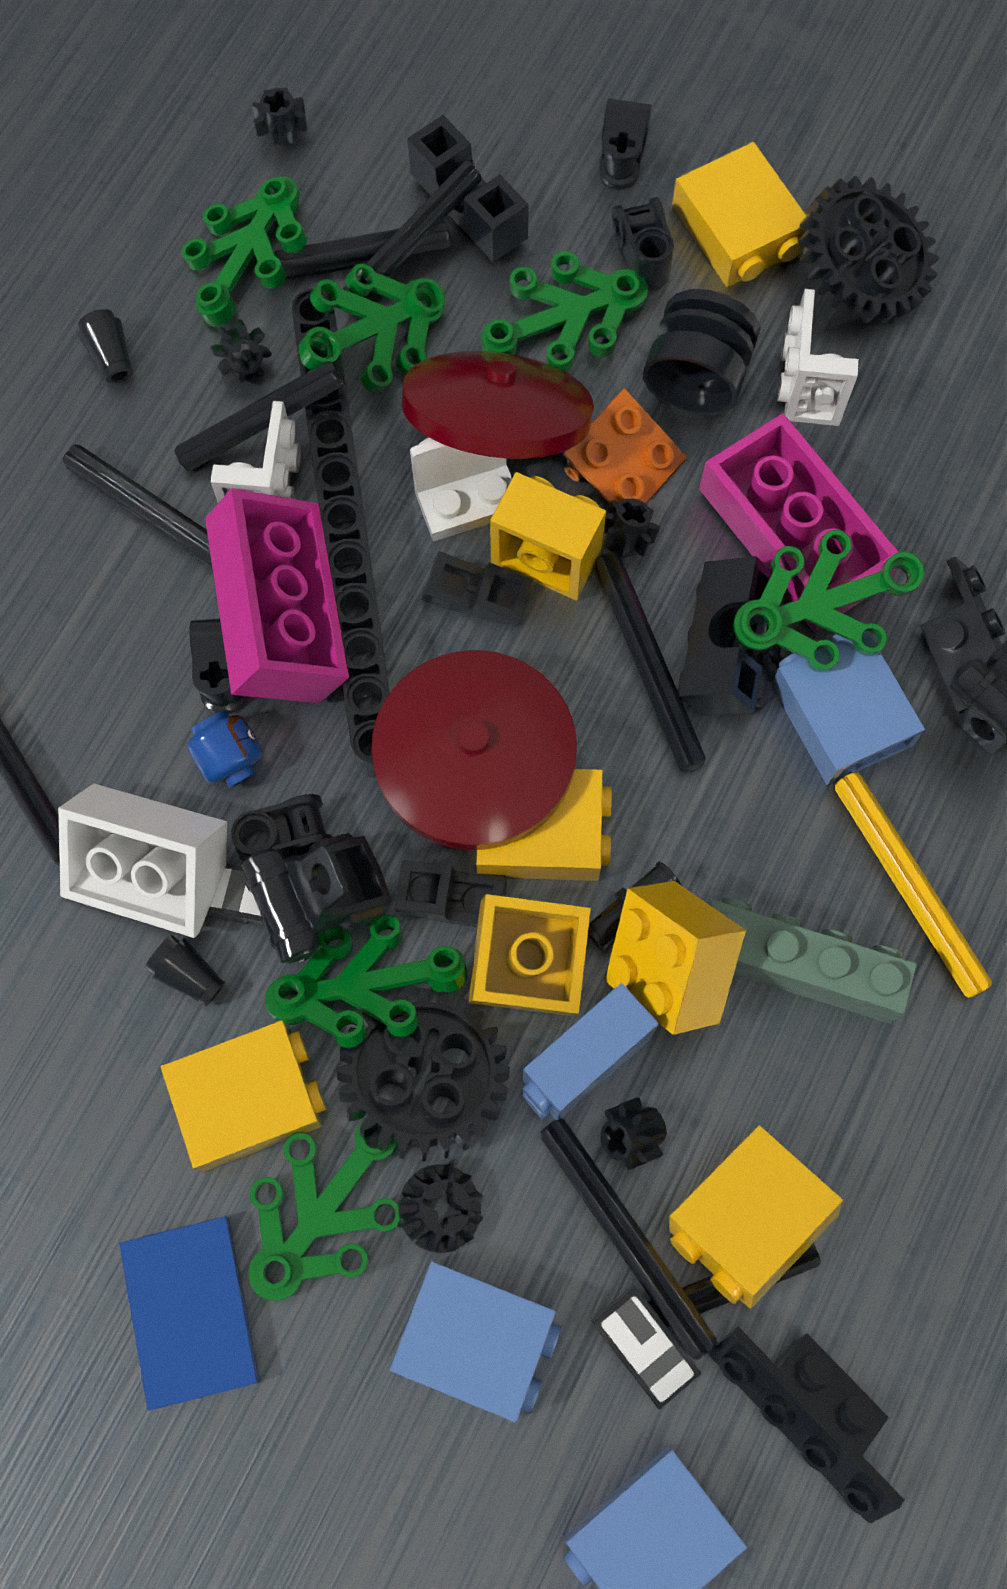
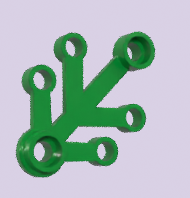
[181,177,307,326]
[481,251,648,372]
[298,263,445,394]
[734,530,924,672]
[265,914,468,1048]
[249,1122,401,1301]

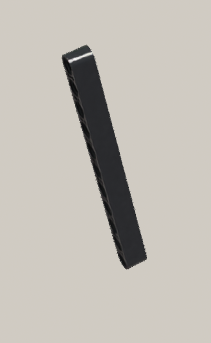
[292,288,390,778]

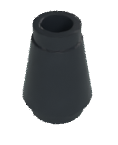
[78,309,133,383]
[145,934,226,1007]

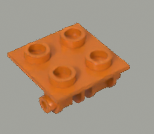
[563,388,687,504]

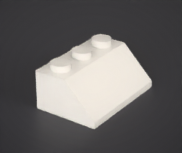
[58,783,227,938]

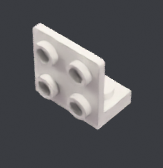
[777,289,859,426]
[210,401,301,503]
[410,438,512,542]

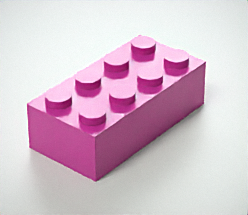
[699,413,899,633]
[205,488,349,703]

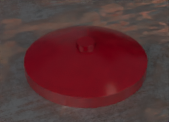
[401,351,594,459]
[372,650,577,850]

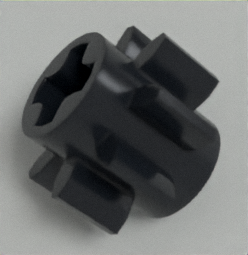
[252,87,308,146]
[210,319,272,383]
[602,498,660,558]
[600,1097,667,1170]

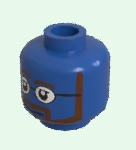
[187,710,263,788]

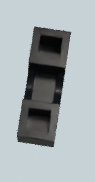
[407,115,529,262]
[679,556,772,715]

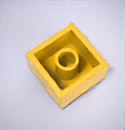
[490,472,606,601]
[605,881,746,1035]
[468,894,591,1016]

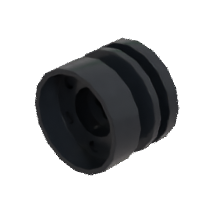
[642,289,761,416]

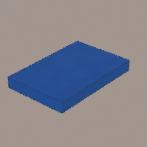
[119,1216,260,1411]

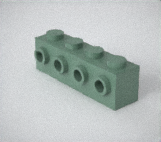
[710,898,917,1024]

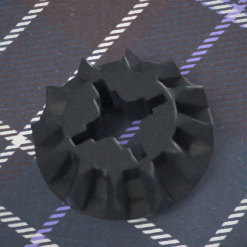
[398,1164,484,1253]

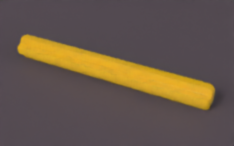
[835,772,992,998]

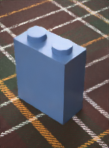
[772,631,925,786]
[522,982,659,1120]
[389,1261,562,1423]
[563,1446,747,1589]

